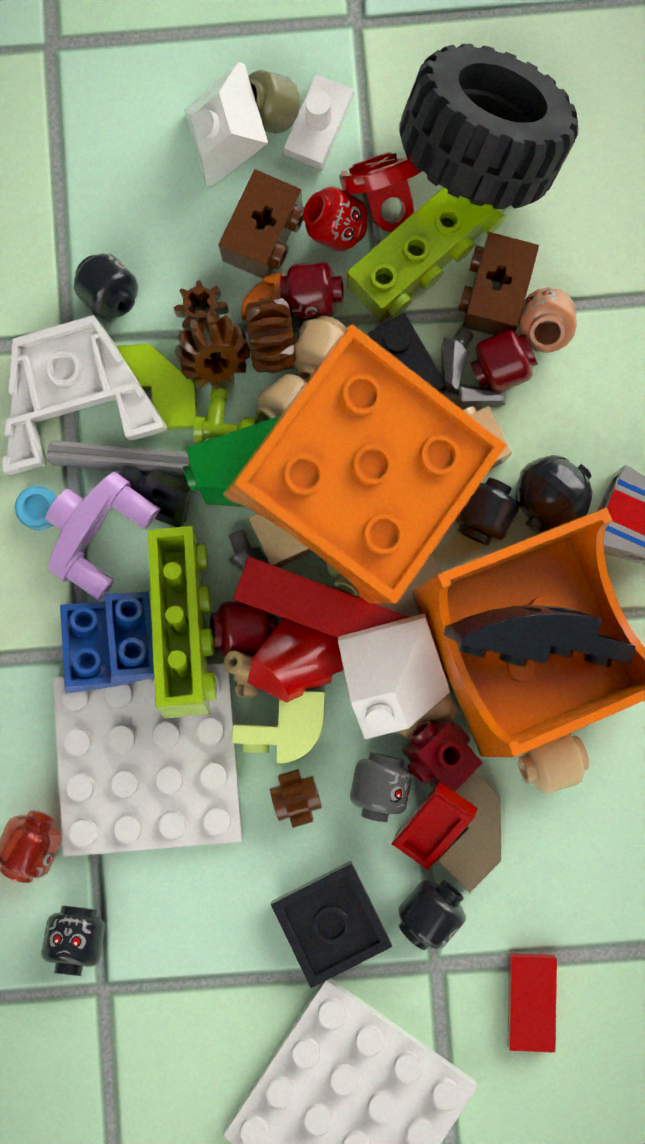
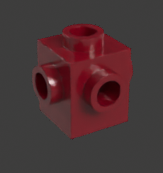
[401,720,483,792]

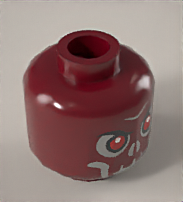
[280,262,344,321]

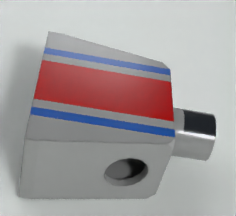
[597,465,645,564]

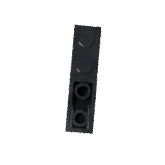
[444,605,636,667]

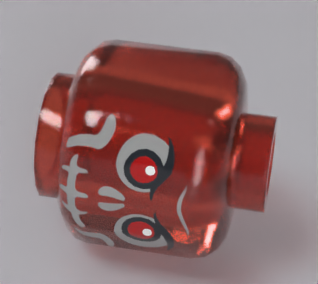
[0,811,62,883]

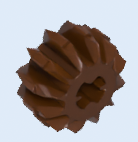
[245,297,296,374]
[175,312,250,390]

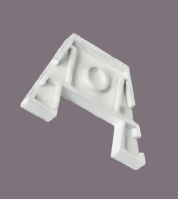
[2,315,168,475]

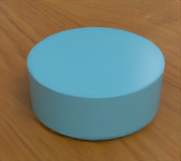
[15,486,57,531]

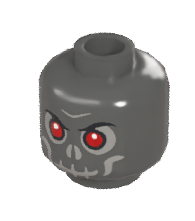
[350,752,412,822]

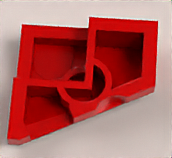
[247,618,344,703]

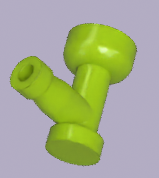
[193,387,259,442]

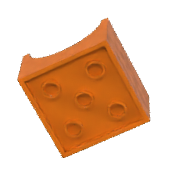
[223,324,507,604]
[412,508,645,758]

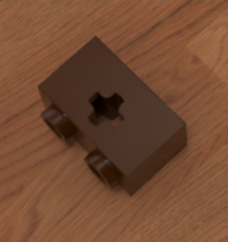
[218,169,304,279]
[458,232,539,335]

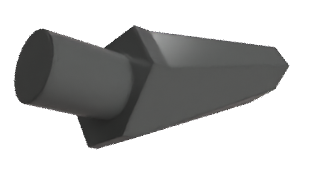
[441,327,474,394]
[439,384,506,410]
[228,530,269,570]

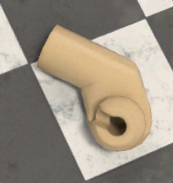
[224,651,259,698]

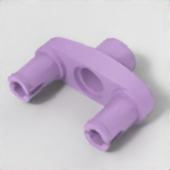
[45,472,161,601]

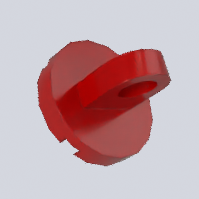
[339,152,422,232]

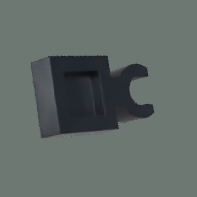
[118,466,192,527]

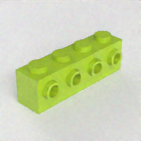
[346,187,507,323]
[148,526,217,718]

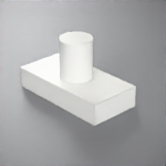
[283,74,354,171]

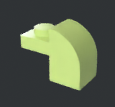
[232,691,325,764]

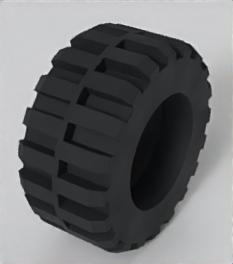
[399,44,579,209]

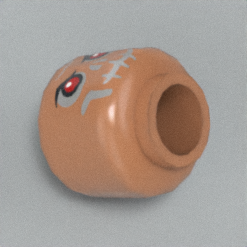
[519,287,577,353]

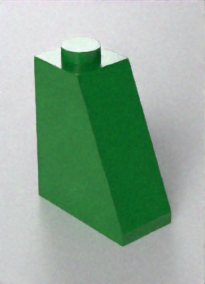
[183,416,280,507]

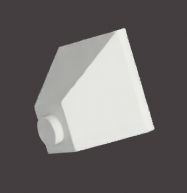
[184,62,268,187]
[338,613,450,739]

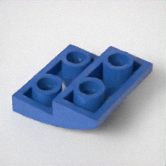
[60,591,154,693]

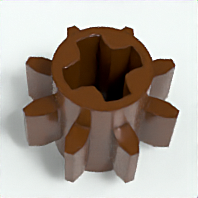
[174,280,229,331]
[270,769,322,828]

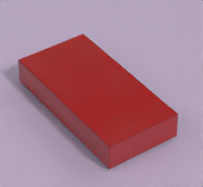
[391,782,478,870]
[507,953,557,1053]

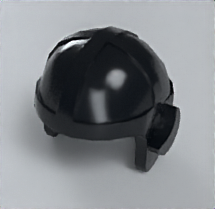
[515,455,593,534]

